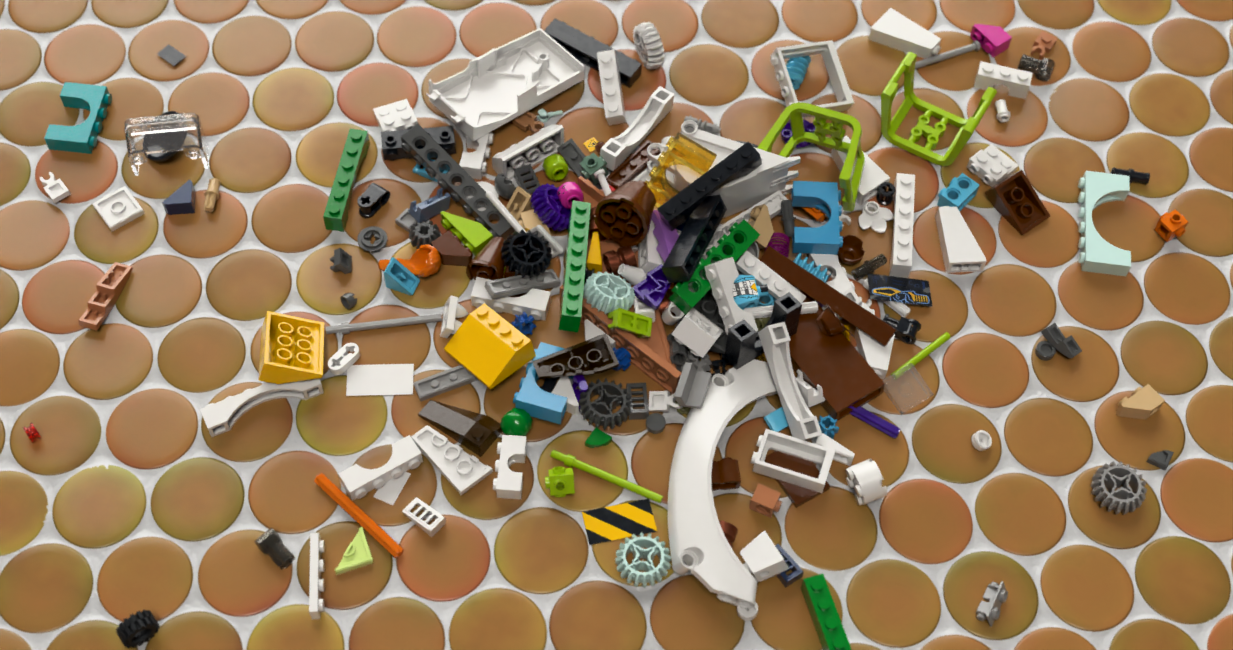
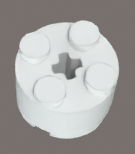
[846,458,887,506]

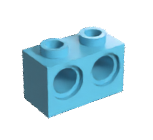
[937,173,980,212]

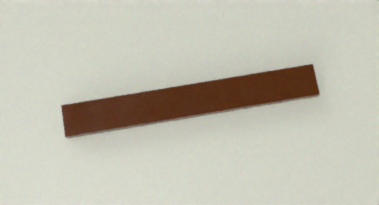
[760,246,897,346]

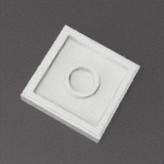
[93,186,145,232]

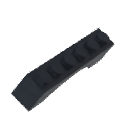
[657,141,762,231]

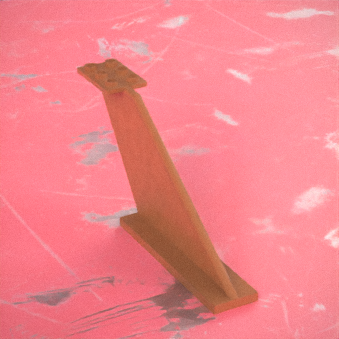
[560,176,681,394]

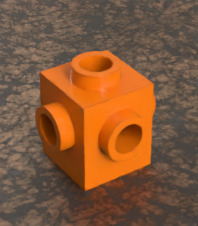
[1154,209,1188,242]

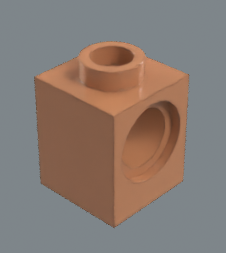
[749,483,782,518]

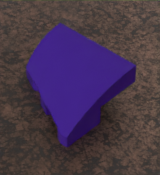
[632,264,671,310]

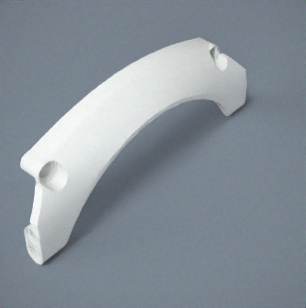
[668,359,778,608]

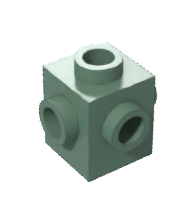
[579,152,609,185]

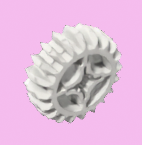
[633,22,665,70]

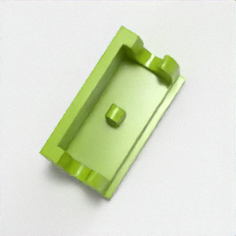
[608,308,652,338]

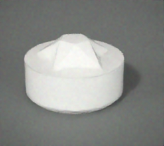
[971,430,992,451]
[737,601,758,621]

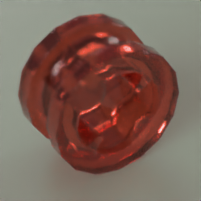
[23,423,41,443]

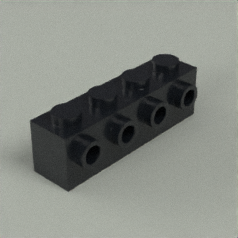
[381,126,456,160]

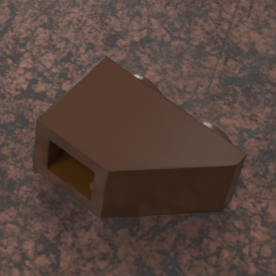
[431,231,473,267]

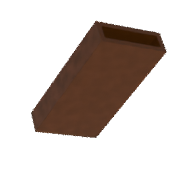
[789,300,885,421]

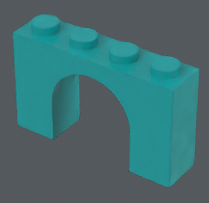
[44,82,112,154]

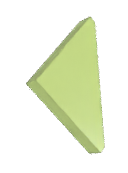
[335,527,373,575]

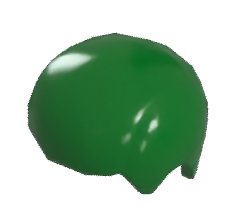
[500,408,533,436]

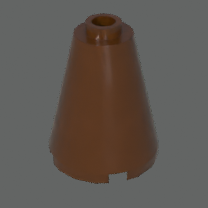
[466,237,505,281]

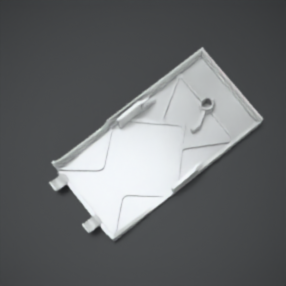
[426,28,585,141]

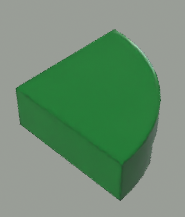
[585,428,612,448]

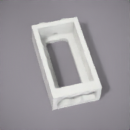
[751,429,835,493]

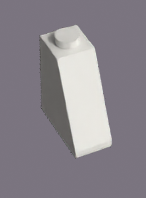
[854,327,895,380]

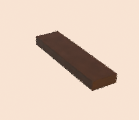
[606,140,661,189]

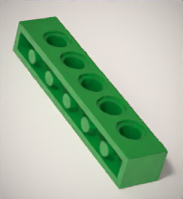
[668,219,760,315]

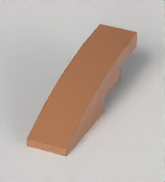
[78,262,133,331]

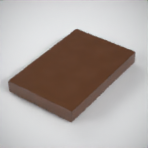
[764,451,830,508]

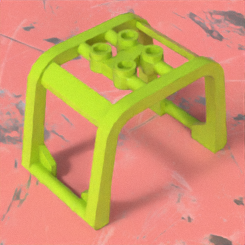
[881,52,997,166]
[757,102,865,212]

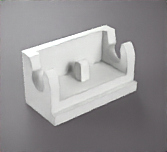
[795,369,825,408]

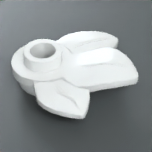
[858,201,894,233]

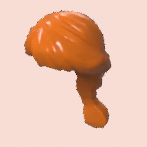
[378,244,441,278]

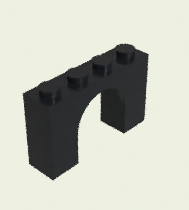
[724,292,802,369]

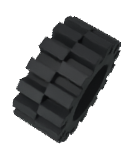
[116,610,160,648]

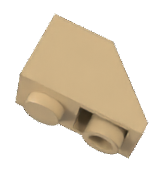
[748,204,774,249]
[1116,384,1165,420]

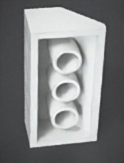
[492,124,564,180]

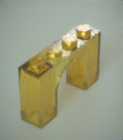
[645,132,717,208]

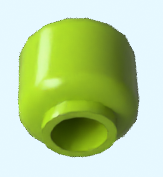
[542,154,569,181]

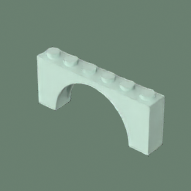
[1078,171,1131,277]

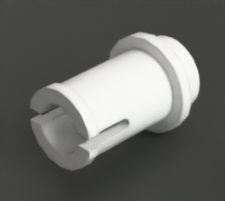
[995,99,1011,122]

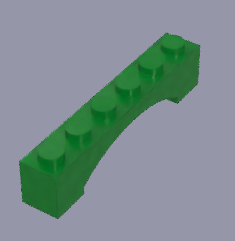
[323,128,370,232]

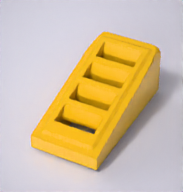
[587,231,602,274]

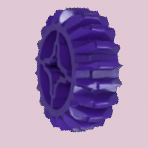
[530,183,571,232]

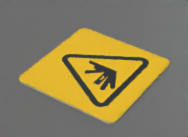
[583,137,598,152]

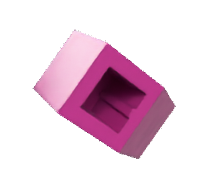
[970,24,1012,58]

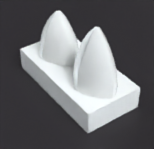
[440,295,468,338]

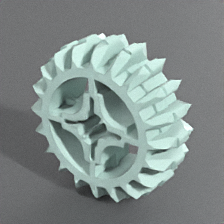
[583,271,635,314]
[615,532,671,588]

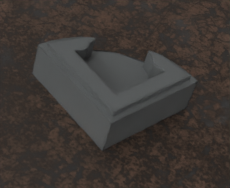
[1146,450,1174,471]

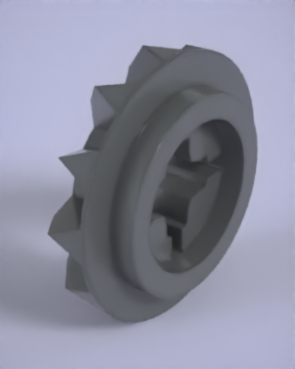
[357,226,388,253]

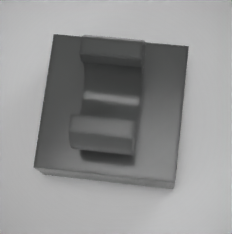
[330,248,352,274]

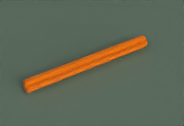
[314,473,404,558]

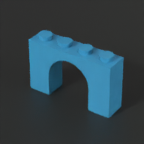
[791,181,843,255]
[513,342,573,425]

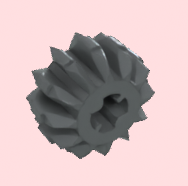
[409,220,441,249]

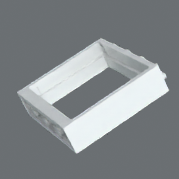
[770,40,854,118]

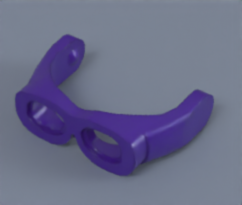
[572,375,588,411]

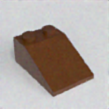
[985,170,1050,235]

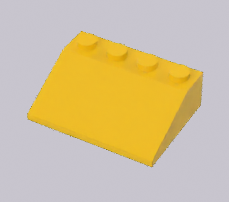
[444,303,536,390]
[258,311,324,384]

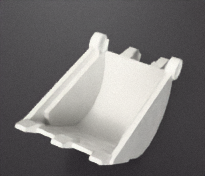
[647,120,801,218]

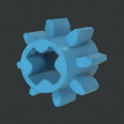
[818,415,839,439]

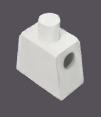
[740,531,789,582]

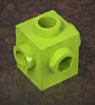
[545,466,575,497]

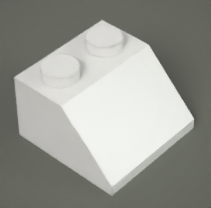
[672,308,723,358]

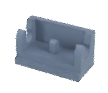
[408,188,451,223]

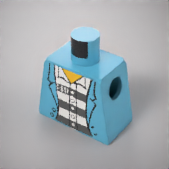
[732,275,768,310]

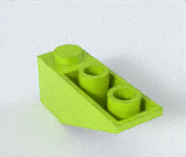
[440,211,493,256]

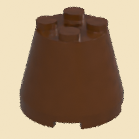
[594,180,656,246]

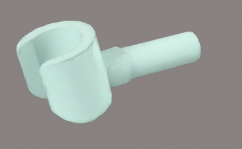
[537,108,563,123]

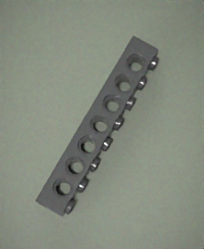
[401,123,515,239]

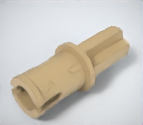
[204,178,221,212]

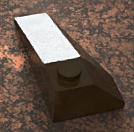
[532,333,620,379]
[418,400,502,457]

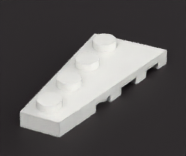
[411,425,493,495]

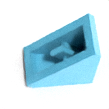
[384,257,420,296]

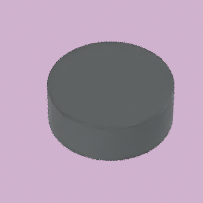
[1035,341,1056,361]
[646,413,666,434]

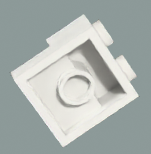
[373,99,418,132]
[967,144,1019,187]

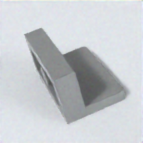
[674,362,712,409]

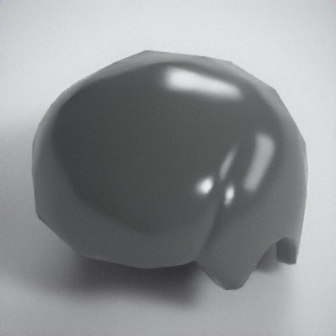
[494,173,516,199]

